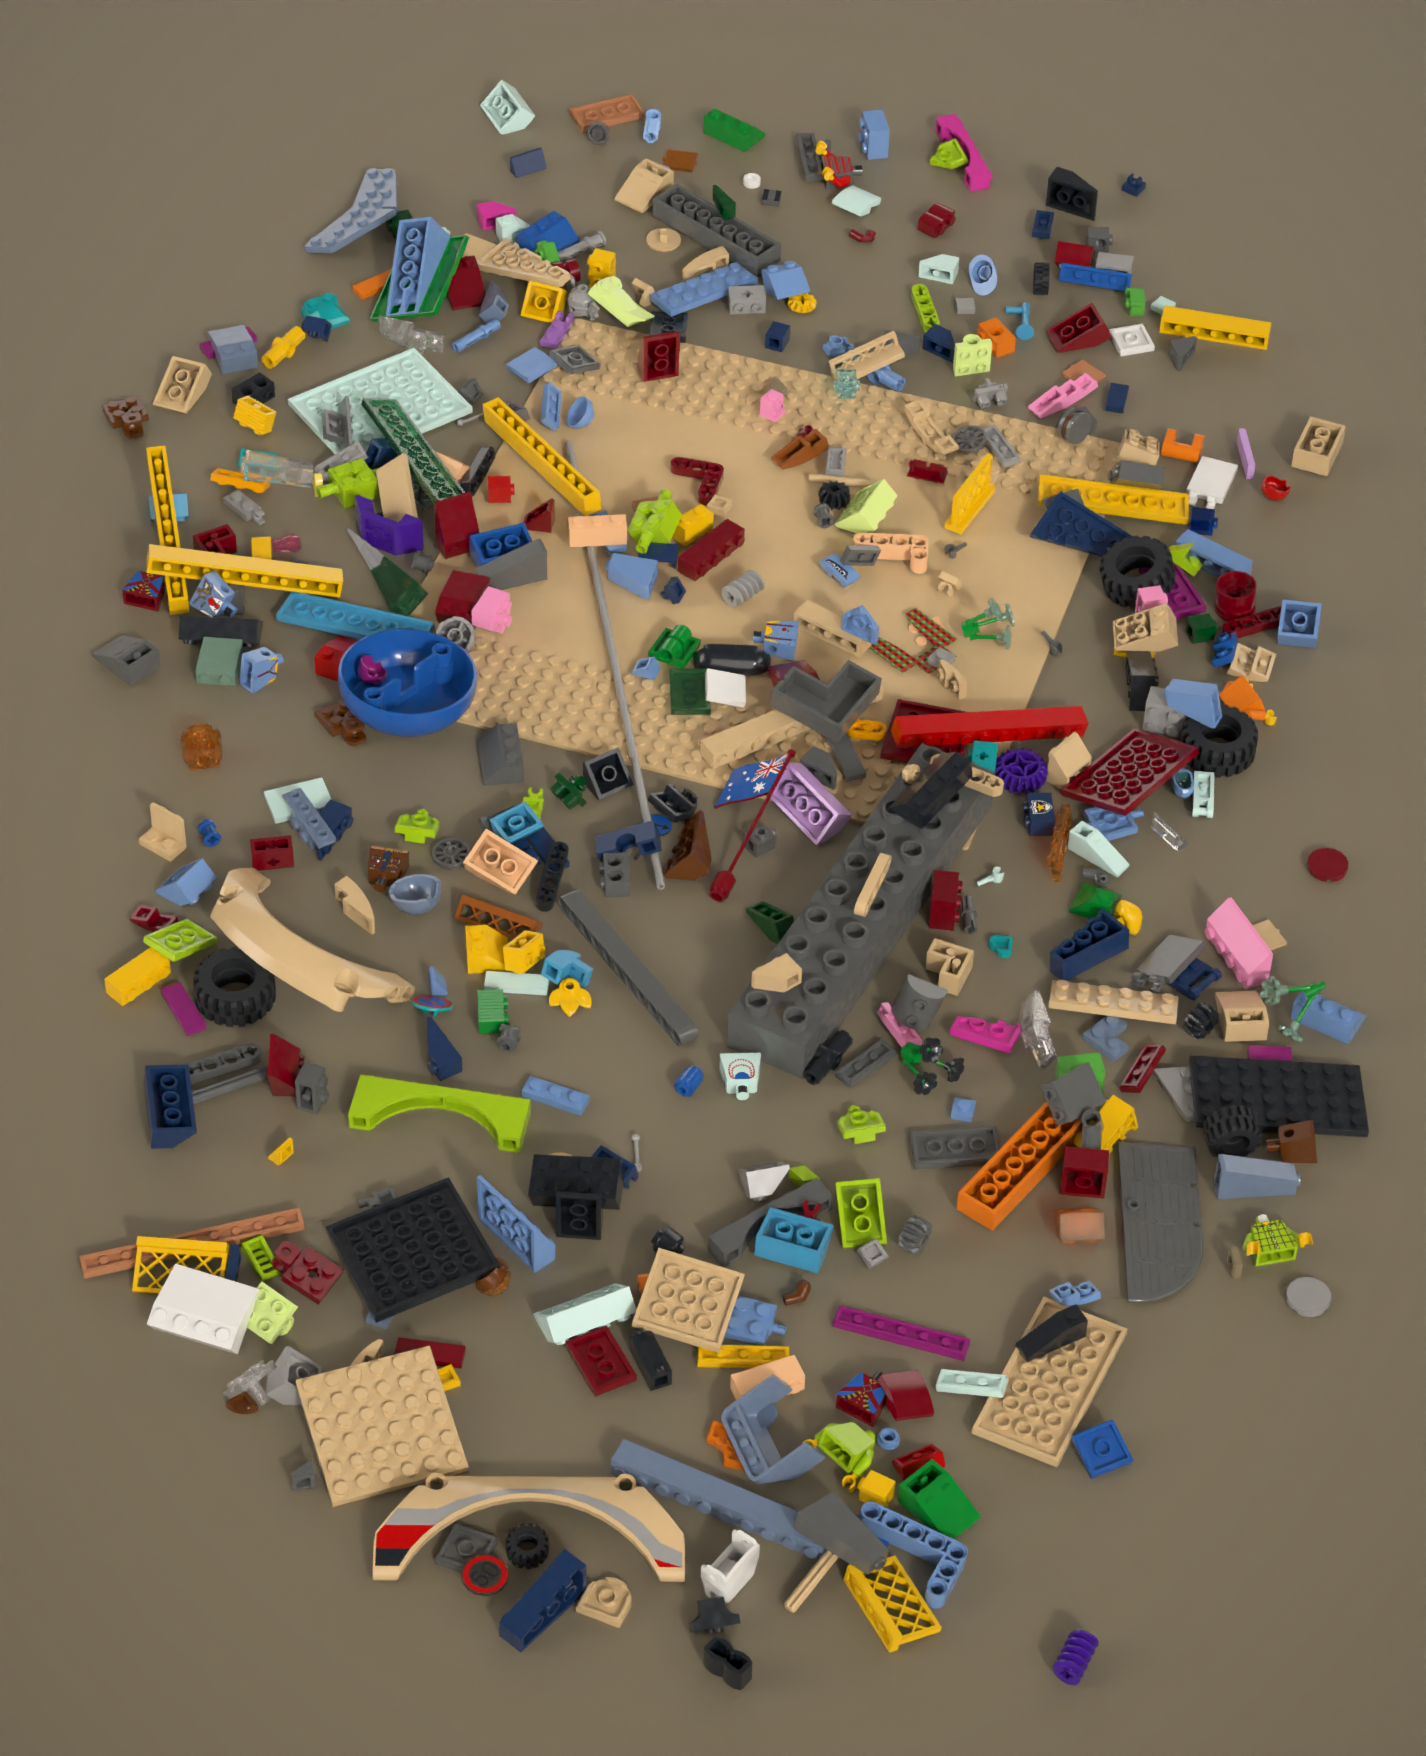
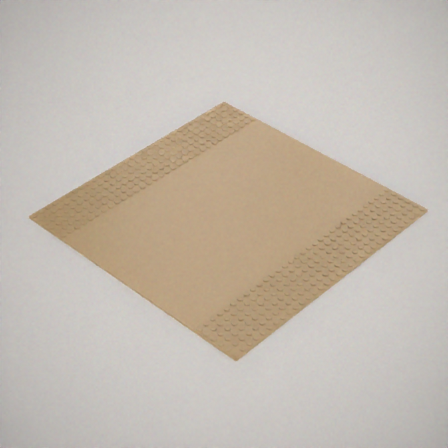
[404,318,1121,850]

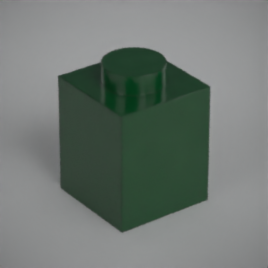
[1186,613,1218,644]

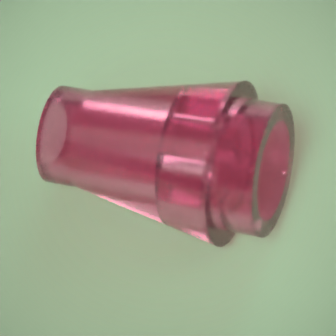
[272,534,301,553]

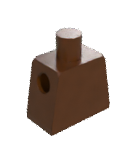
[1266,1120,1317,1163]

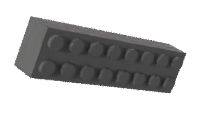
[653,184,781,276]

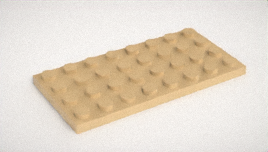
[972,1297,1128,1467]

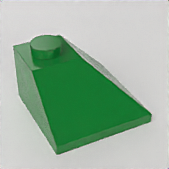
[1069,882,1122,919]

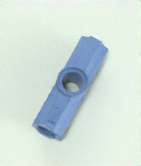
[856,355,905,392]

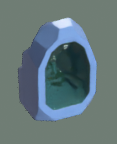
[1170,769,1194,799]

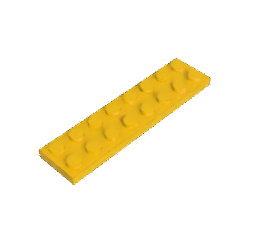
[1038,474,1189,525]

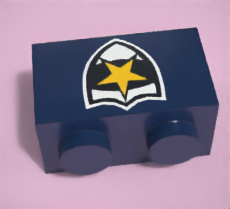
[1023,793,1055,836]

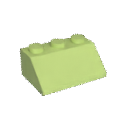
[835,479,897,534]

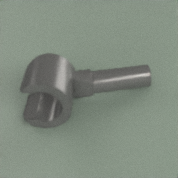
[945,542,967,559]
[1041,630,1063,656]

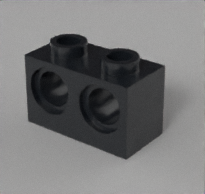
[231,372,275,405]

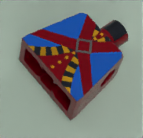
[122,571,165,612]
[836,1372,888,1427]

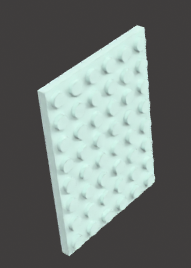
[288,348,473,454]

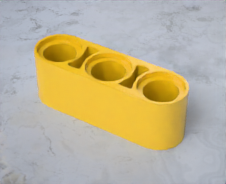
[251,536,272,560]

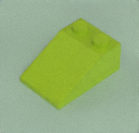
[835,1178,887,1248]

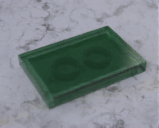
[669,669,711,715]

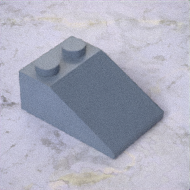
[208,325,258,374]

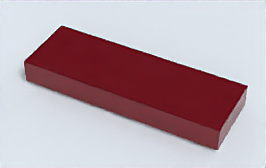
[1119,1044,1166,1093]
[394,1337,466,1369]

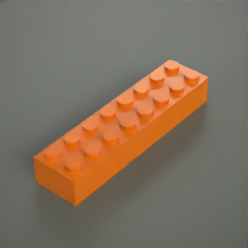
[957,1101,1095,1231]

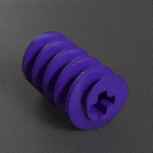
[1053,1630,1099,1685]

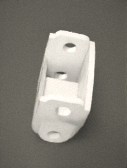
[701,1529,760,1604]

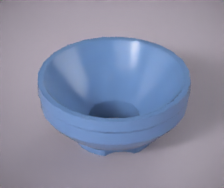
[566,396,595,429]

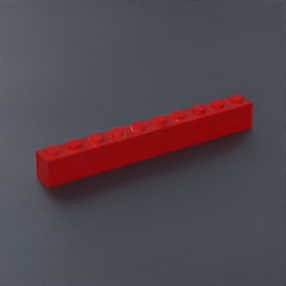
[891,706,1089,748]

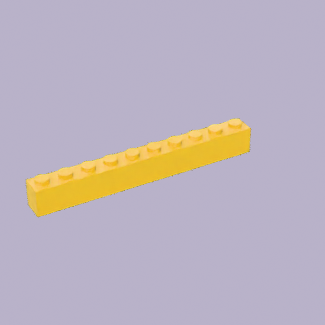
[483,397,601,516]
[146,446,189,615]
[146,544,343,598]

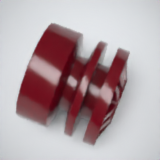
[1215,571,1257,621]

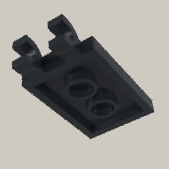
[649,311,688,353]

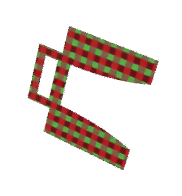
[870,608,957,674]

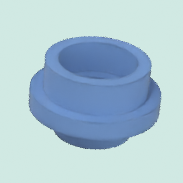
[877,1428,900,1450]

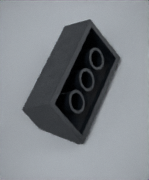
[179,616,263,647]
[889,752,972,829]

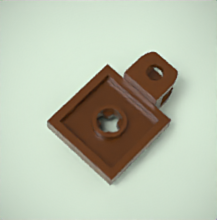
[102,396,149,439]
[314,700,366,746]

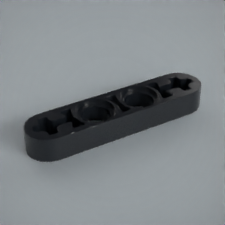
[460,446,495,496]
[535,841,569,912]

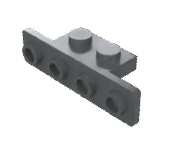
[322,396,354,451]

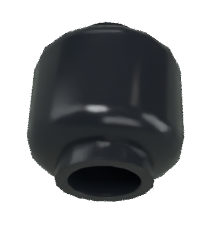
[651,1227,685,1254]

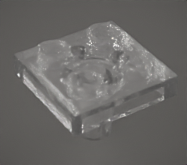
[222,1360,277,1407]

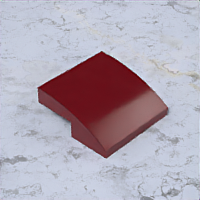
[878,1370,934,1421]

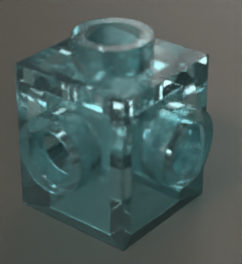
[833,369,860,399]

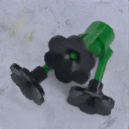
[901,1037,964,1095]

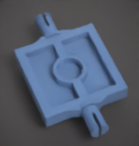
[1083,807,1144,841]
[725,1296,787,1346]

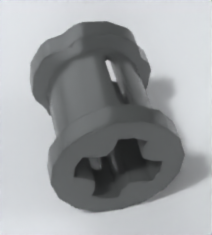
[814,503,834,528]

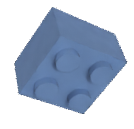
[859,109,890,160]
[1278,600,1322,649]

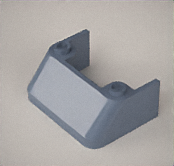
[721,1374,826,1484]

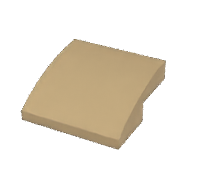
[1227,643,1276,682]

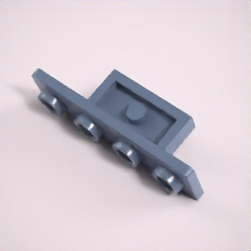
[282,788,336,850]

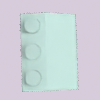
[480,80,535,135]

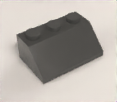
[477,723,524,786]

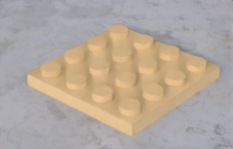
[632,1248,745,1353]

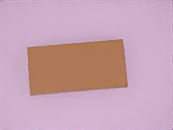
[569,94,645,133]

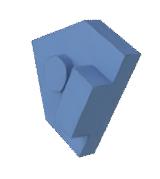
[842,605,879,645]

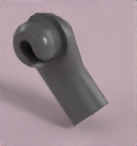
[1082,868,1110,887]

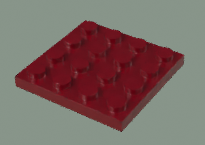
[880,699,967,763]

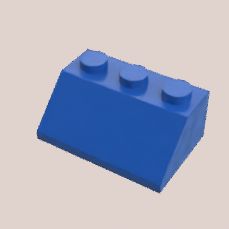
[517,211,579,253]
[469,523,532,566]

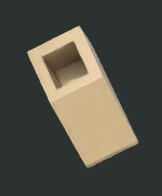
[751,953,802,992]

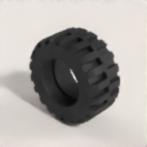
[1099,535,1176,609]
[1180,704,1258,778]
[193,947,276,1027]

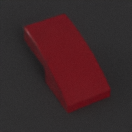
[129,905,179,932]

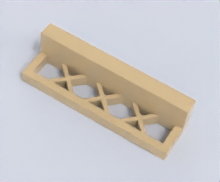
[828,331,905,387]

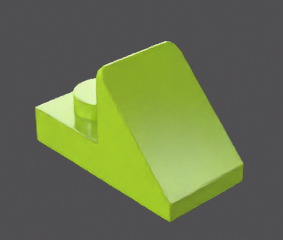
[1168,542,1203,576]

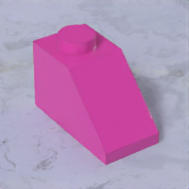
[477,201,516,231]

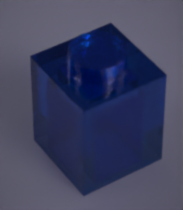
[1190,507,1218,536]

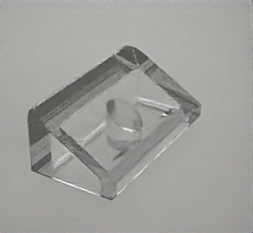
[1151,812,1188,851]

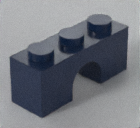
[595,820,662,862]

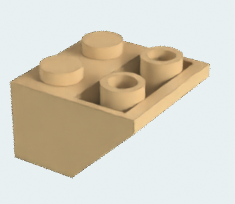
[1047,732,1092,790]

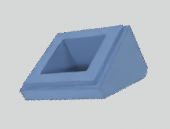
[632,657,661,679]
[429,966,448,996]

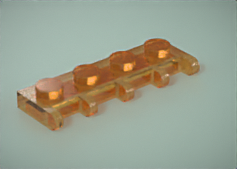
[1047,804,1073,882]

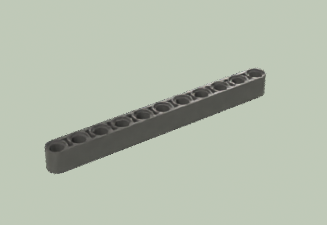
[558,889,699,1046]

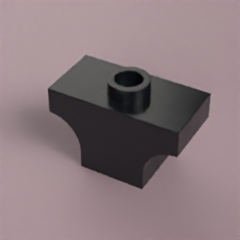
[688,1596,741,1634]

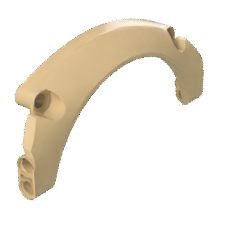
[210,868,415,1012]

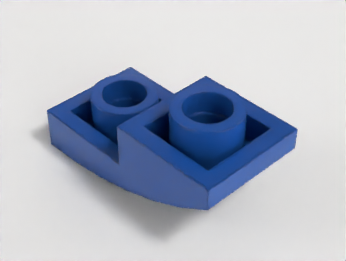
[1212,632,1237,667]

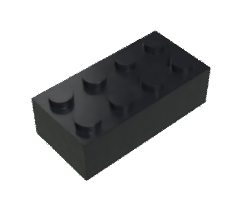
[528,1154,625,1210]

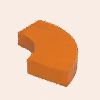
[707,1420,745,1471]

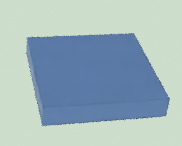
[506,347,557,383]

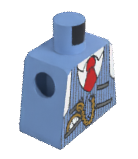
[189,571,238,618]

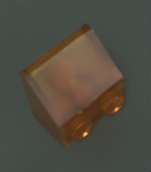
[1053,1208,1105,1244]

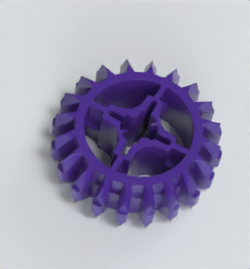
[995,748,1048,795]

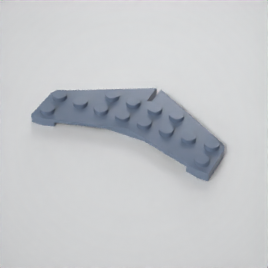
[305,168,398,253]

